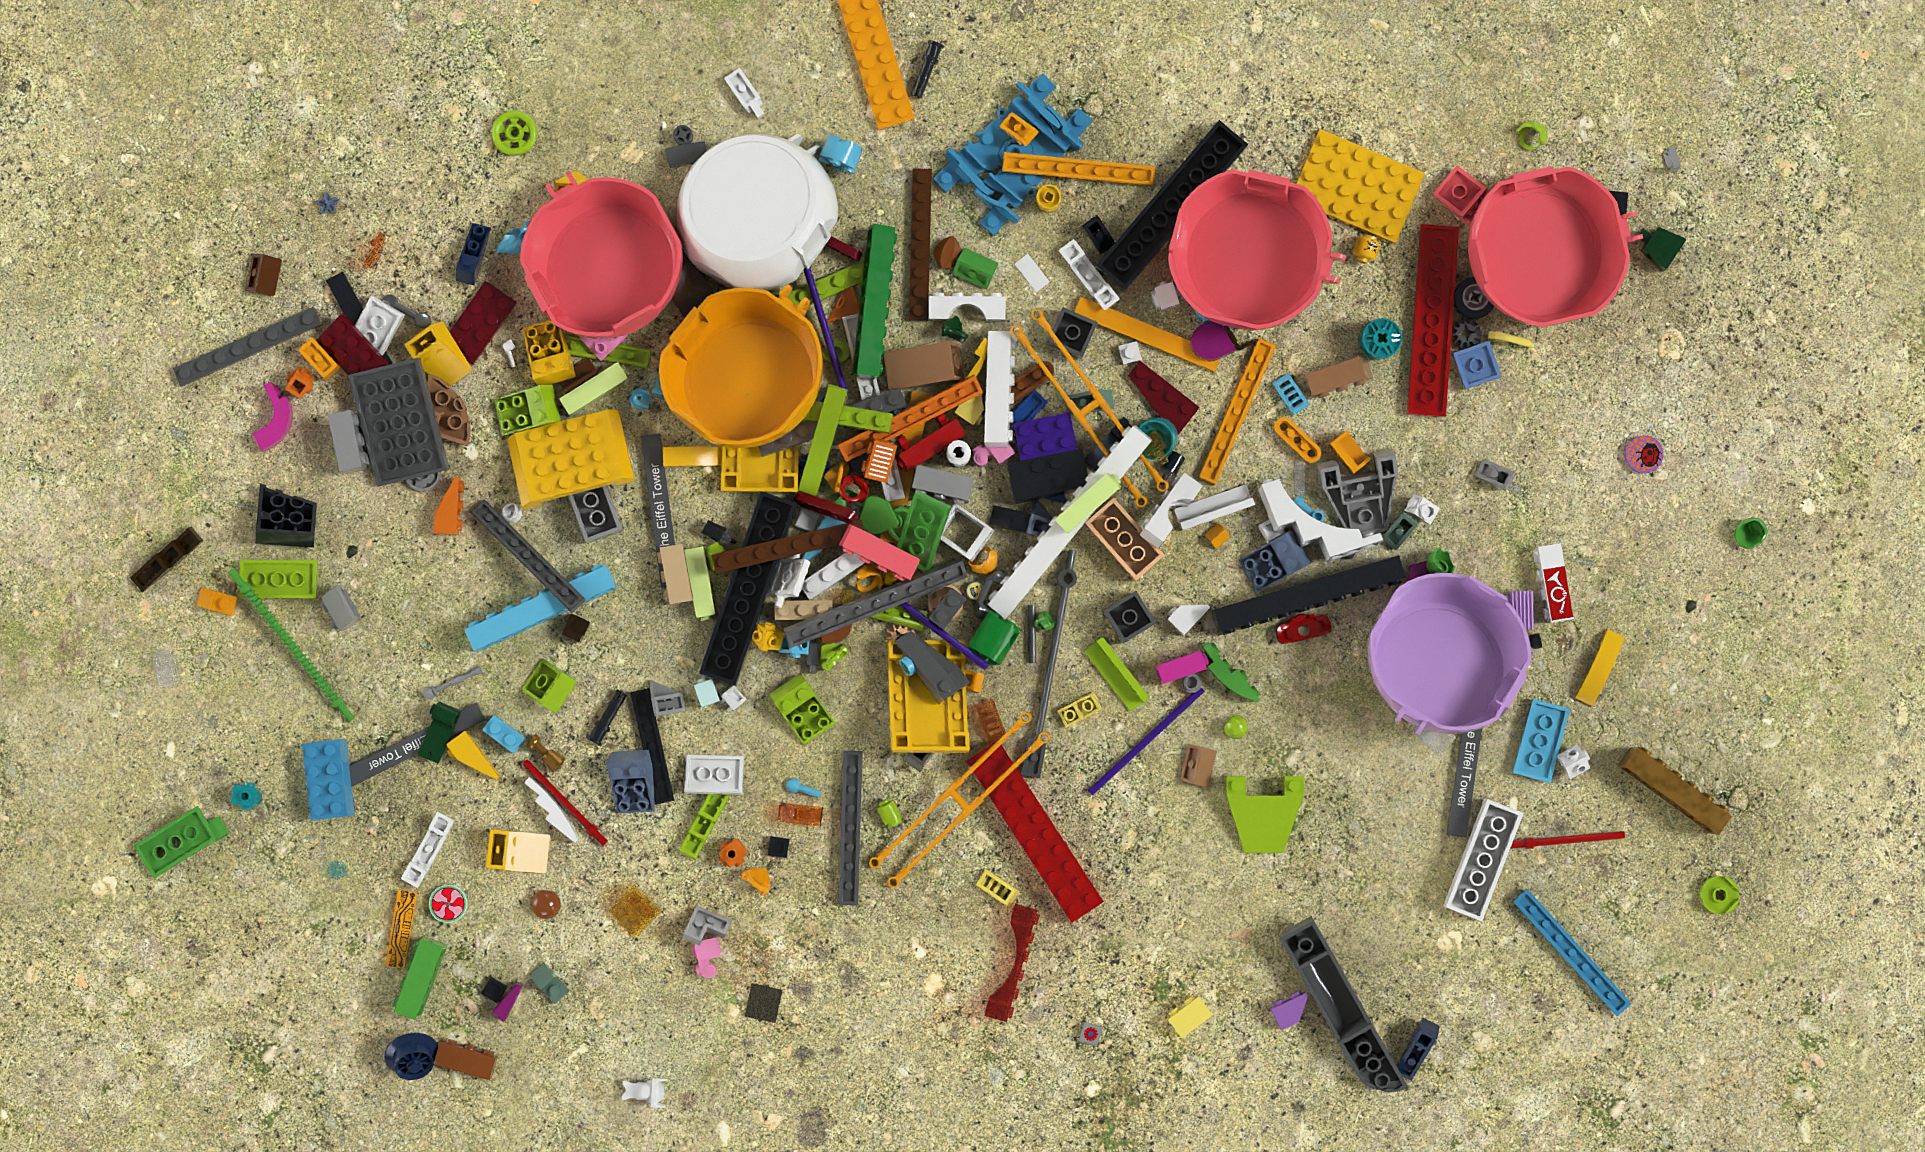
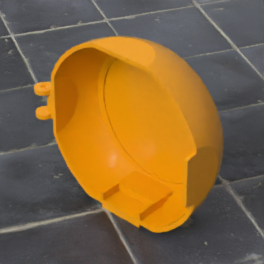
[659,284,823,448]

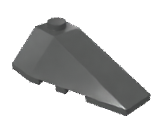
[895,631,970,704]

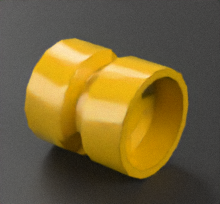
[1036,184,1061,213]

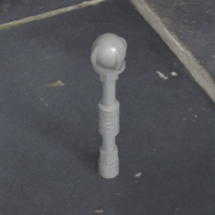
[423,666,482,699]

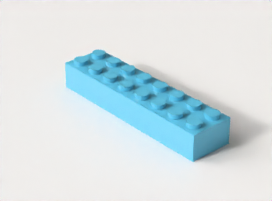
[465,564,618,652]

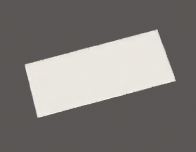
[1015,254,1050,292]

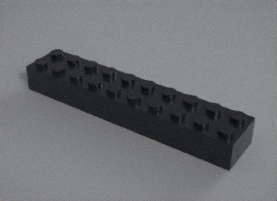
[1095,120,1248,293]
[699,491,798,686]
[1211,555,1406,635]

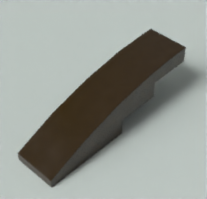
[130,526,203,592]

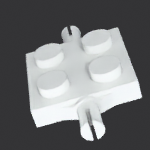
[767,554,810,609]

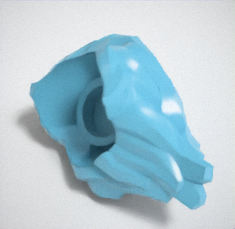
[495,221,530,255]

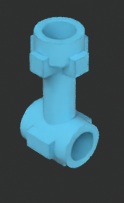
[1293,496,1325,522]

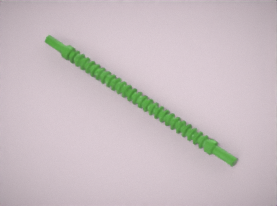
[228,568,355,722]

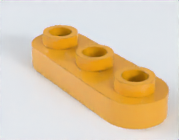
[1274,417,1321,463]

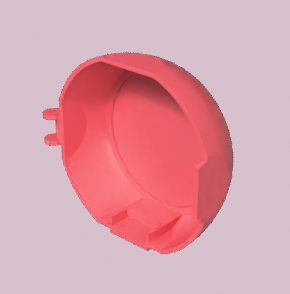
[1468,166,1643,327]
[1168,169,1346,331]
[520,171,683,339]

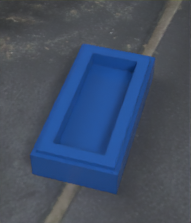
[1013,390,1048,423]

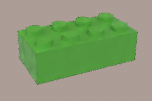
[393,937,448,1020]

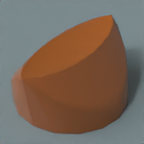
[934,236,962,268]

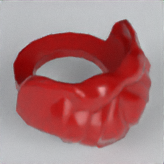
[839,475,869,503]

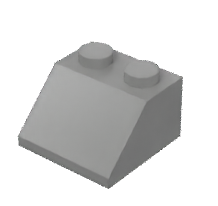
[321,585,363,631]

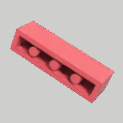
[839,524,920,581]

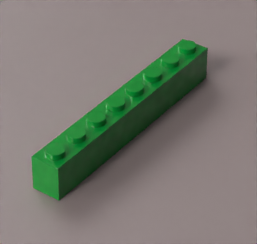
[852,224,897,380]

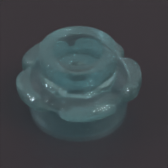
[328,861,347,880]

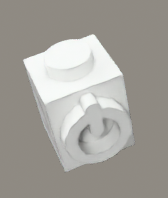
[1150,281,1180,312]
[1404,494,1440,525]

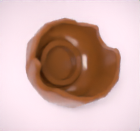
[530,890,561,919]

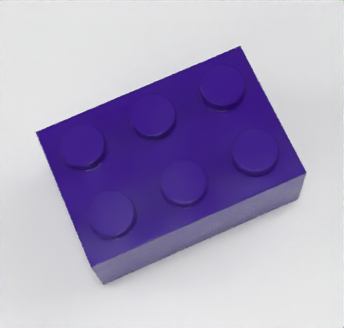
[1013,412,1077,461]

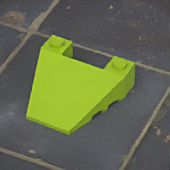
[1225,776,1304,853]

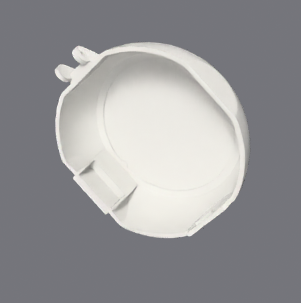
[676,134,838,290]

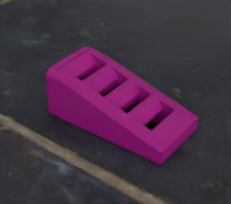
[492,982,523,1022]

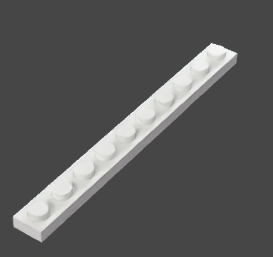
[842,313,905,502]

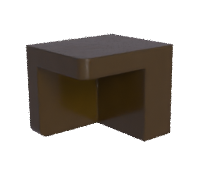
[562,613,590,643]

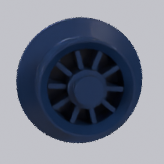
[384,1033,438,1080]

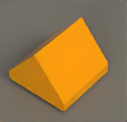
[1204,523,1230,549]

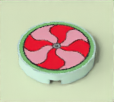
[429,885,468,923]

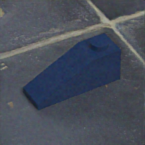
[1397,1017,1440,1081]

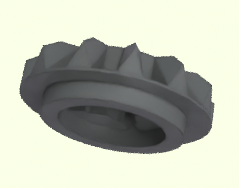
[1451,318,1482,349]

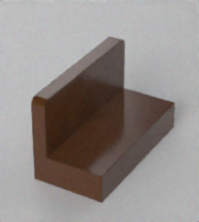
[245,253,282,296]
[559,358,599,394]

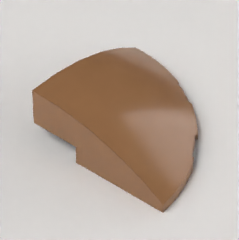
[427,374,471,446]

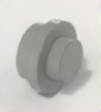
[1182,674,1202,693]

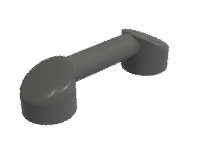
[382,294,432,329]
[974,568,1005,619]

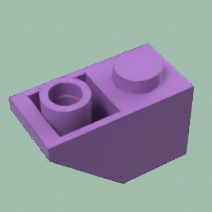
[1270,990,1308,1030]

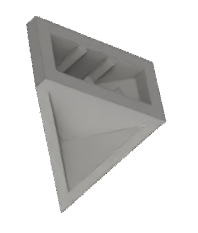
[650,680,686,717]

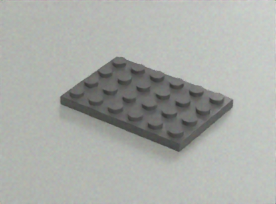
[348,357,450,487]

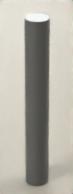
[1028,605,1036,663]

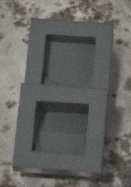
[665,141,707,168]

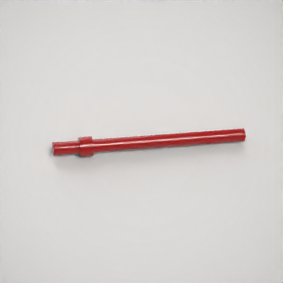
[522,759,608,846]
[1510,831,1625,849]

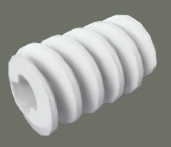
[946,440,971,467]

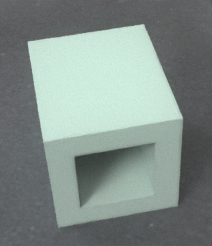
[694,677,721,707]

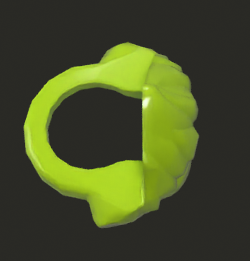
[1517,121,1547,150]
[821,643,848,672]

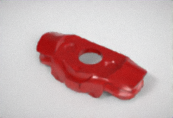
[1276,613,1332,644]

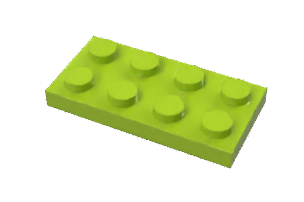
[239,560,318,599]

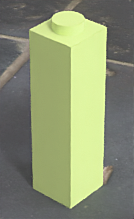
[559,362,630,417]
[1055,472,1121,534]
[684,546,716,621]

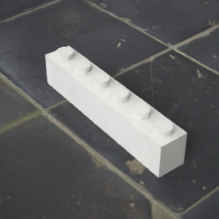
[984,331,1016,447]

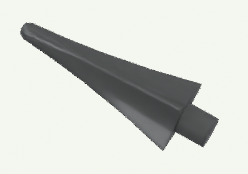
[806,638,820,674]

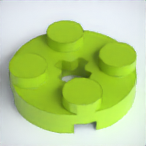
[1699,876,1739,914]

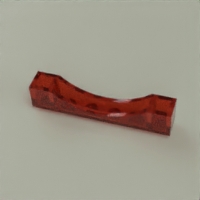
[984,903,1040,1022]

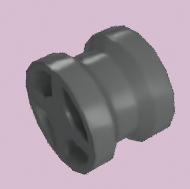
[673,125,693,145]

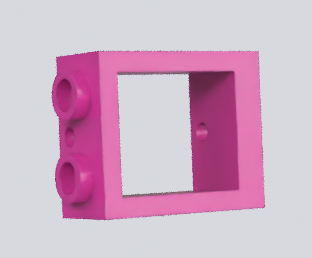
[1155,651,1209,685]

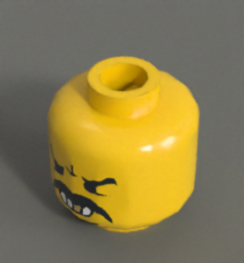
[1352,234,1380,264]

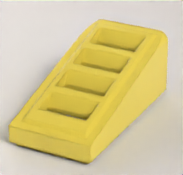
[976,869,1020,907]

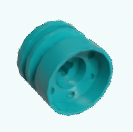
[1358,318,1402,360]
[1138,417,1178,460]

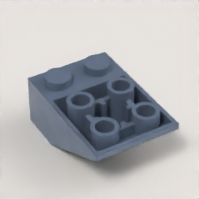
[1239,530,1311,593]
[606,750,655,813]

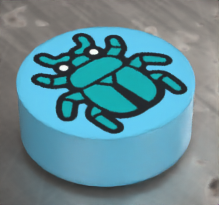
[899,656,916,676]

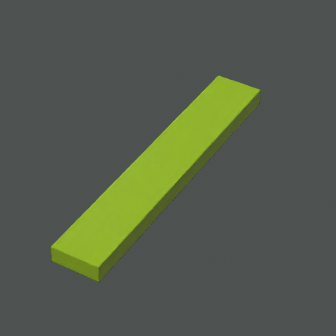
[564,334,651,369]
[798,384,848,496]

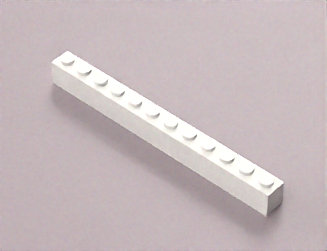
[988,425,1152,619]

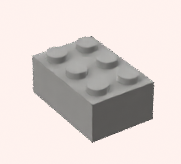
[328,410,370,474]
[912,465,974,505]
[569,485,624,544]

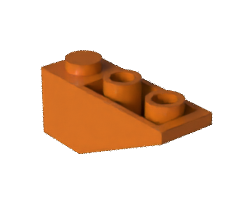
[433,477,464,535]

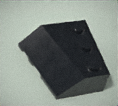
[255,483,317,548]

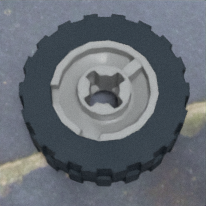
[1454,276,1495,320]

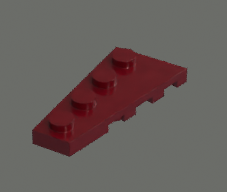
[1128,361,1200,435]

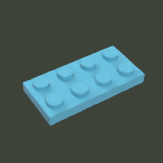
[1512,699,1570,783]

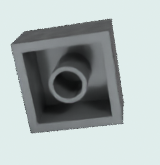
[1047,307,1098,360]
[1102,591,1156,644]

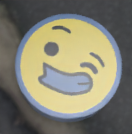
[966,582,983,601]

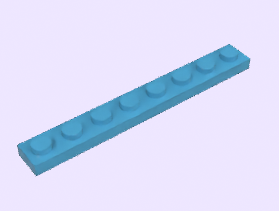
[1512,889,1632,1017]

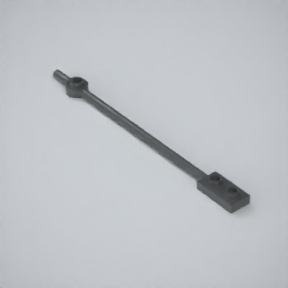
[1021,550,1077,778]

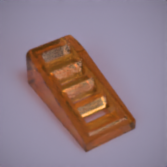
[975,699,1006,743]

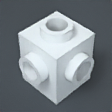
[1557,745,1590,779]

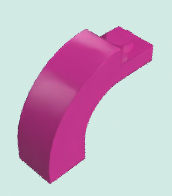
[253,382,293,452]

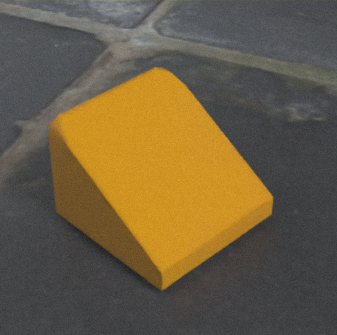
[965,670,984,693]

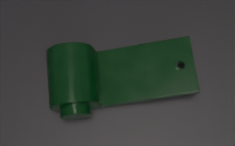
[417,701,461,764]

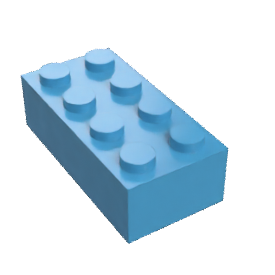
[302,739,355,821]

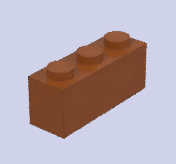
[434,1038,498,1080]

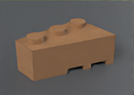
[1305,356,1373,398]

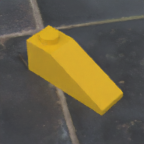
[446,731,501,780]

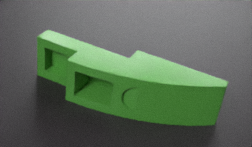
[1202,642,1260,702]

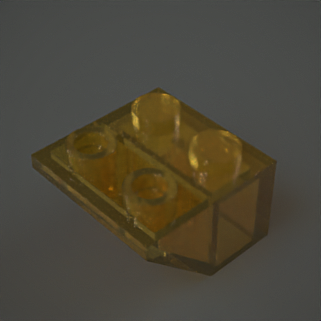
[609,884,663,938]

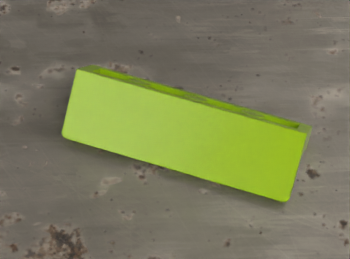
[1084,637,1150,711]

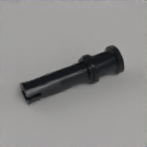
[911,40,944,99]
[586,689,628,746]

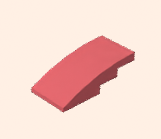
[1433,166,1489,228]

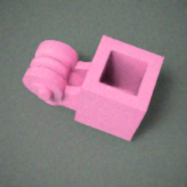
[972,445,1015,466]
[692,936,722,978]

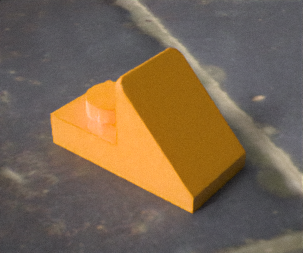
[999,112,1038,146]
[196,587,239,616]

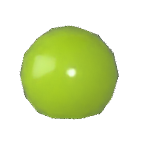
[1224,715,1248,739]

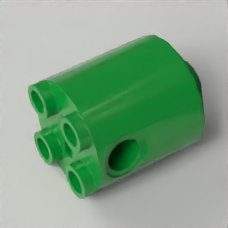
[968,610,1020,666]

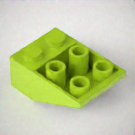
[493,385,561,436]
[769,673,836,745]

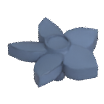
[316,192,339,214]

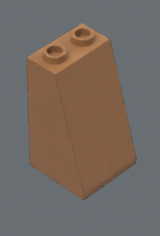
[882,341,965,391]

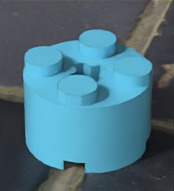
[818,135,863,174]

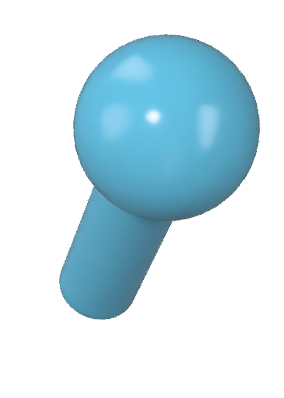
[786,778,821,798]

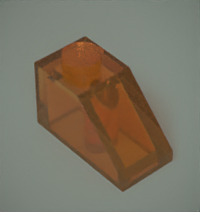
[777,802,823,826]

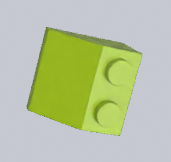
[521,658,577,713]

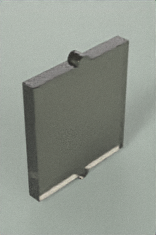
[745,983,783,1023]

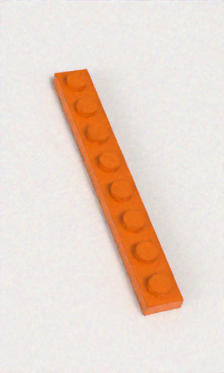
[837,375,984,462]

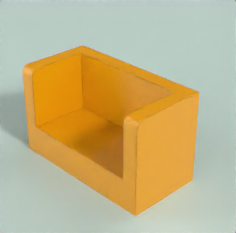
[298,337,341,381]
[1328,430,1372,475]

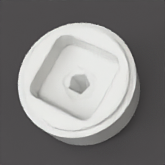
[502,503,522,523]

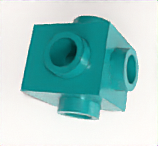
[231,782,262,810]

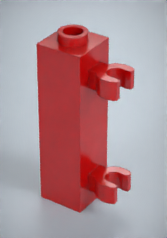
[896,413,966,472]

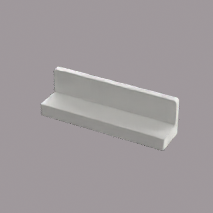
[1174,485,1255,531]

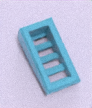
[1272,373,1310,416]

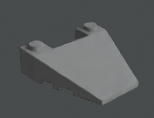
[1316,449,1398,536]

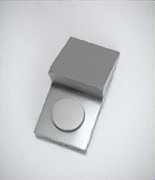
[1475,459,1516,490]

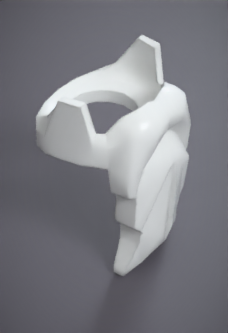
[622,1078,667,1108]

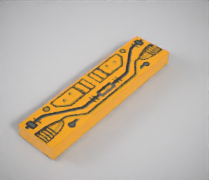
[385,889,418,969]

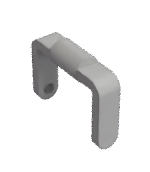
[1663,146,1681,173]

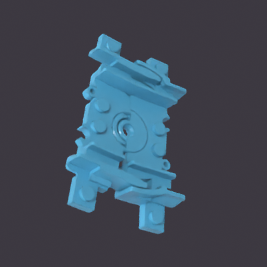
[933,74,1093,236]

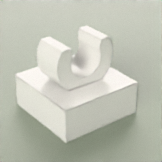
[720,686,747,712]

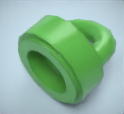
[1034,611,1055,631]

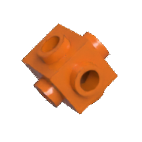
[285,366,314,399]
[718,838,749,868]

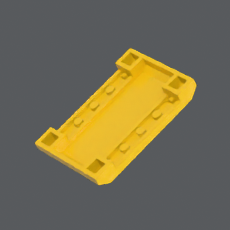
[507,409,635,510]
[721,445,799,493]
[887,640,970,753]

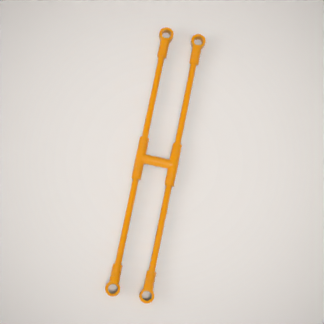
[1010,309,1169,507]
[869,711,1051,888]

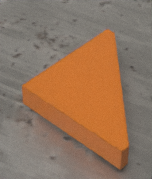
[827,286,859,324]

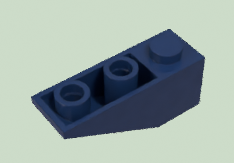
[456,223,491,286]

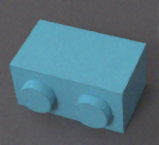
[482,715,527,753]

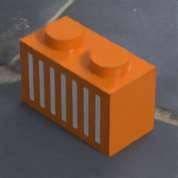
[861,438,897,483]

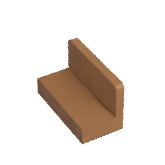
[1179,744,1217,788]

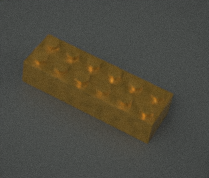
[1618,747,1732,835]

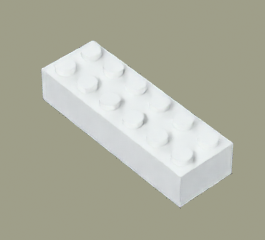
[1443,799,1524,921]

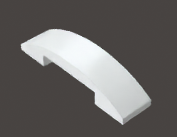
[1059,239,1120,311]
[401,811,455,888]

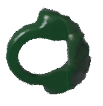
[941,315,969,342]

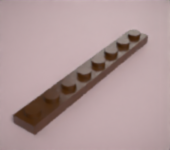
[909,168,932,322]
[711,520,864,574]

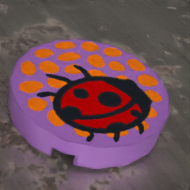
[1625,435,1664,473]

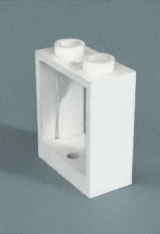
[940,503,994,562]

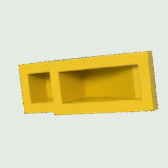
[663,446,722,467]

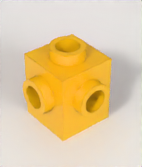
[751,622,785,652]

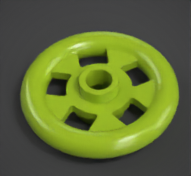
[491,110,537,156]

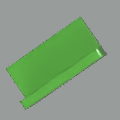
[952,248,998,289]

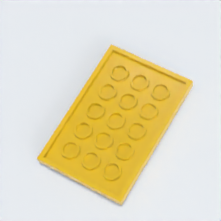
[1296,129,1425,244]

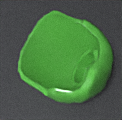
[1734,517,1768,549]
[1426,547,1455,574]

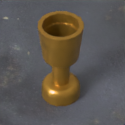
[525,734,566,773]

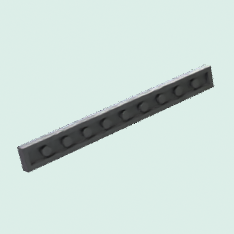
[784,558,968,648]

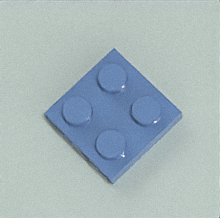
[1452,341,1502,390]

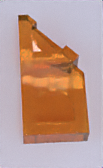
[364,232,386,269]

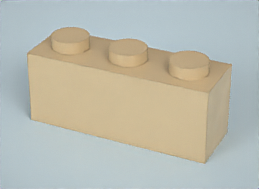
[657,544,693,605]
[775,600,833,621]

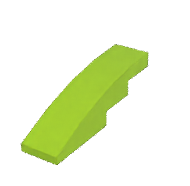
[678,794,730,860]

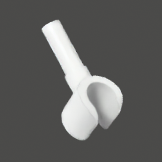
[503,339,516,367]

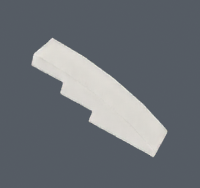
[525,777,580,843]

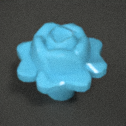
[629,387,652,411]

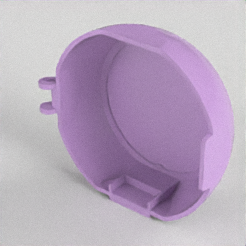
[1368,573,1532,735]

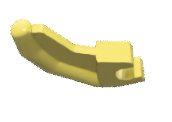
[1488,331,1535,348]

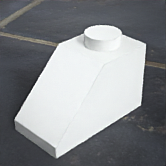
[1167,605,1210,635]

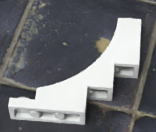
[1258,479,1383,563]

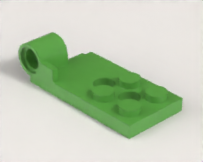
[134,806,229,879]

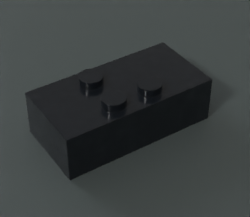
[1007,449,1088,504]

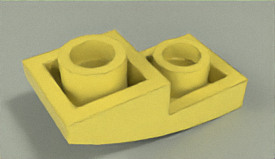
[1058,692,1102,728]

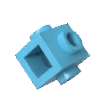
[778,635,809,658]

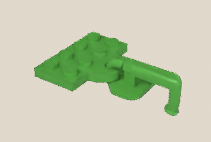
[835,490,952,572]

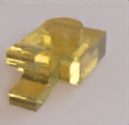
[1145,430,1169,465]

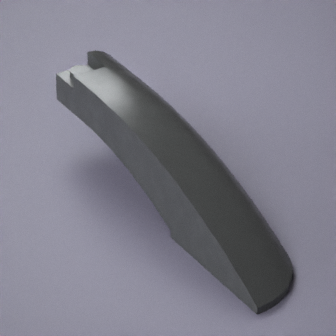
[1279,916,1408,1092]

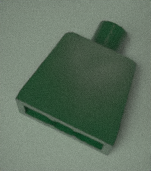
[1638,227,1687,272]

